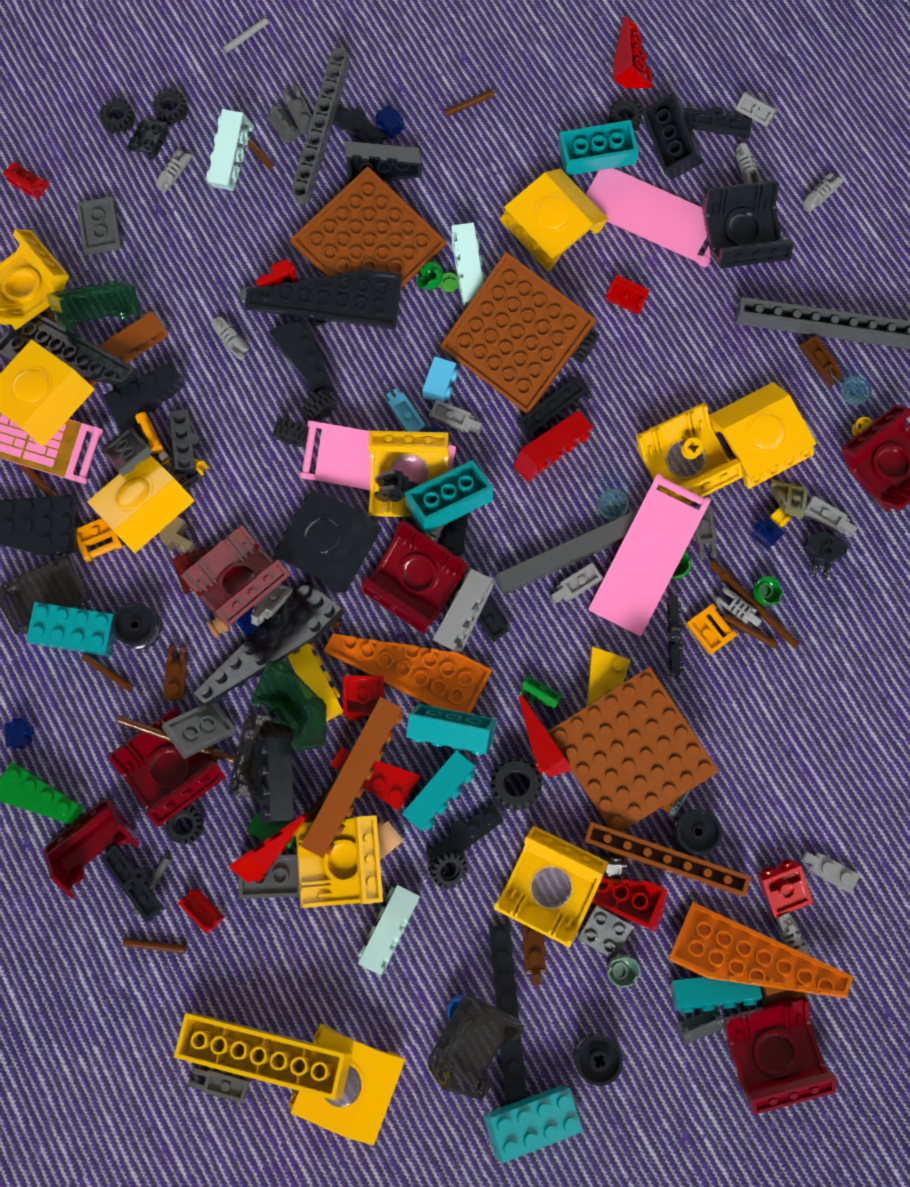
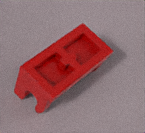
[3,161,49,200]
[605,275,650,315]
[178,888,225,933]

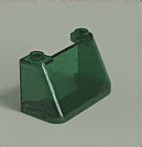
[250,660,327,751]

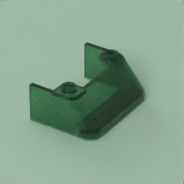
[47,281,141,331]

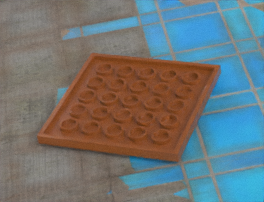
[290,166,447,290]
[440,252,598,414]
[547,666,720,832]

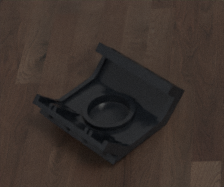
[701,180,794,269]
[272,489,382,594]

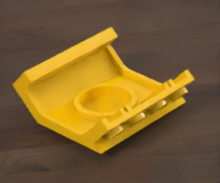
[500,168,608,271]
[0,229,69,330]
[0,340,95,447]
[709,382,817,489]
[87,455,195,553]
[296,815,383,908]

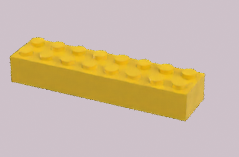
[174,1013,352,1100]

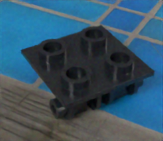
[126,120,169,160]

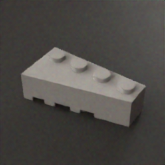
[432,569,496,652]

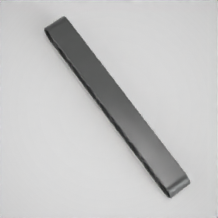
[292,48,349,205]
[495,509,639,594]

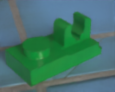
[519,676,562,708]

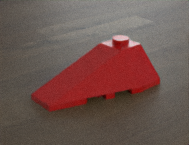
[613,16,653,89]
[518,694,571,777]
[229,813,309,883]
[591,878,668,932]

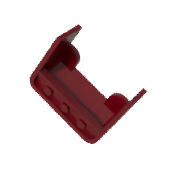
[43,799,140,899]

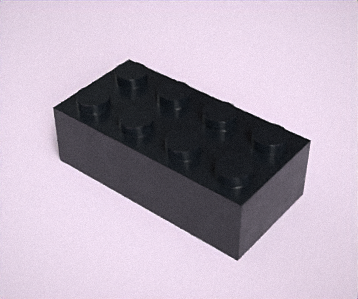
[641,92,704,180]

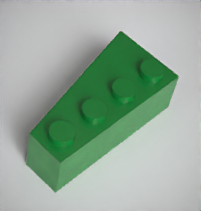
[0,762,85,824]

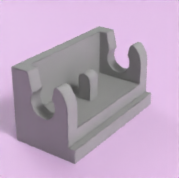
[736,91,778,127]

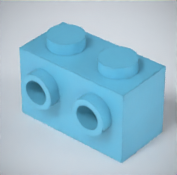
[422,356,459,402]

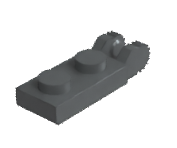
[282,85,312,135]
[692,504,717,560]
[187,1066,251,1103]

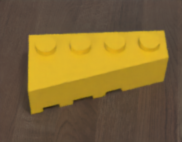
[287,643,343,723]
[586,646,630,706]

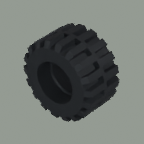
[490,757,542,811]

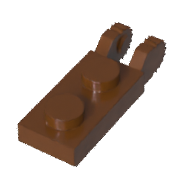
[799,335,844,387]
[163,645,188,701]

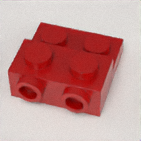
[256,259,299,287]
[343,676,384,721]
[757,859,813,918]

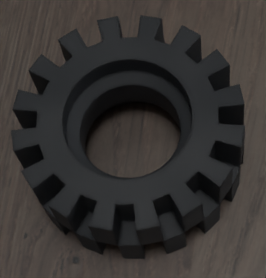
[153,88,188,125]
[99,98,135,135]
[608,98,642,131]
[571,329,600,364]
[301,390,338,422]
[272,418,309,447]
[164,806,204,844]
[428,847,468,889]

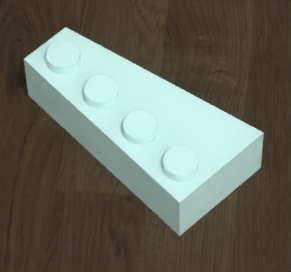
[207,109,254,191]
[451,222,486,311]
[358,885,420,975]

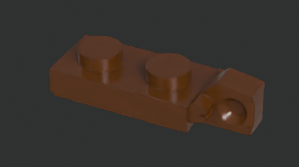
[522,925,546,985]

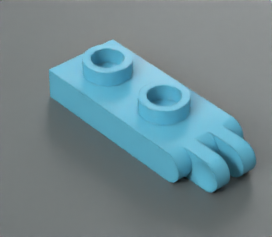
[386,388,426,432]

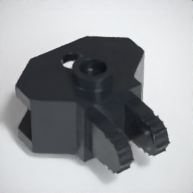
[375,470,419,502]
[803,532,848,579]

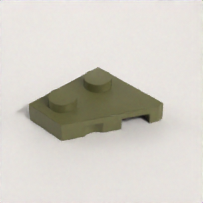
[769,479,808,518]

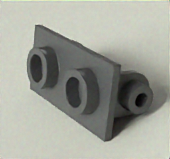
[266,106,301,144]
[591,853,627,877]
[677,1008,724,1045]

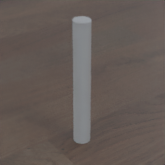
[223,17,269,53]

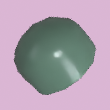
[606,955,641,988]

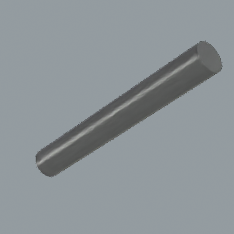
[131,857,171,916]

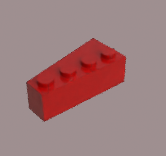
[513,410,593,483]
[330,748,421,811]

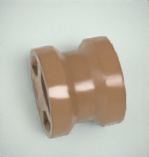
[206,616,230,638]

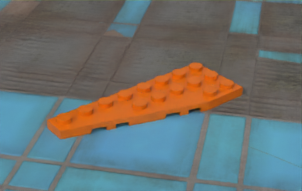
[324,634,492,714]
[668,902,854,998]

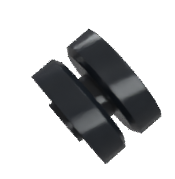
[112,602,162,651]
[672,809,722,856]
[573,1033,623,1086]

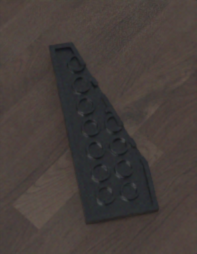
[244,269,402,330]
[0,314,138,387]
[0,495,78,555]
[193,581,345,707]

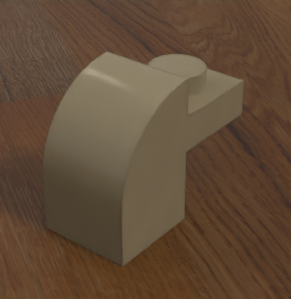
[159,517,196,554]

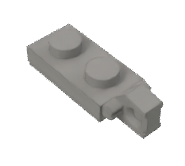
[429,399,482,434]
[805,496,857,537]
[550,562,604,604]
[251,584,293,626]
[801,852,860,894]

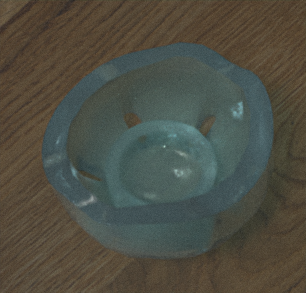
[841,376,872,405]
[597,489,629,521]

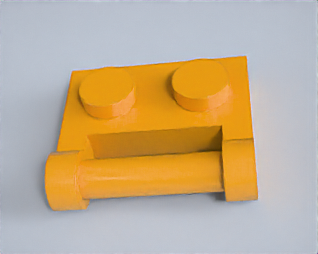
[135,412,164,455]
[77,518,123,563]
[685,604,738,655]

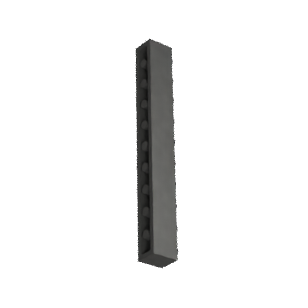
[735,297,910,349]

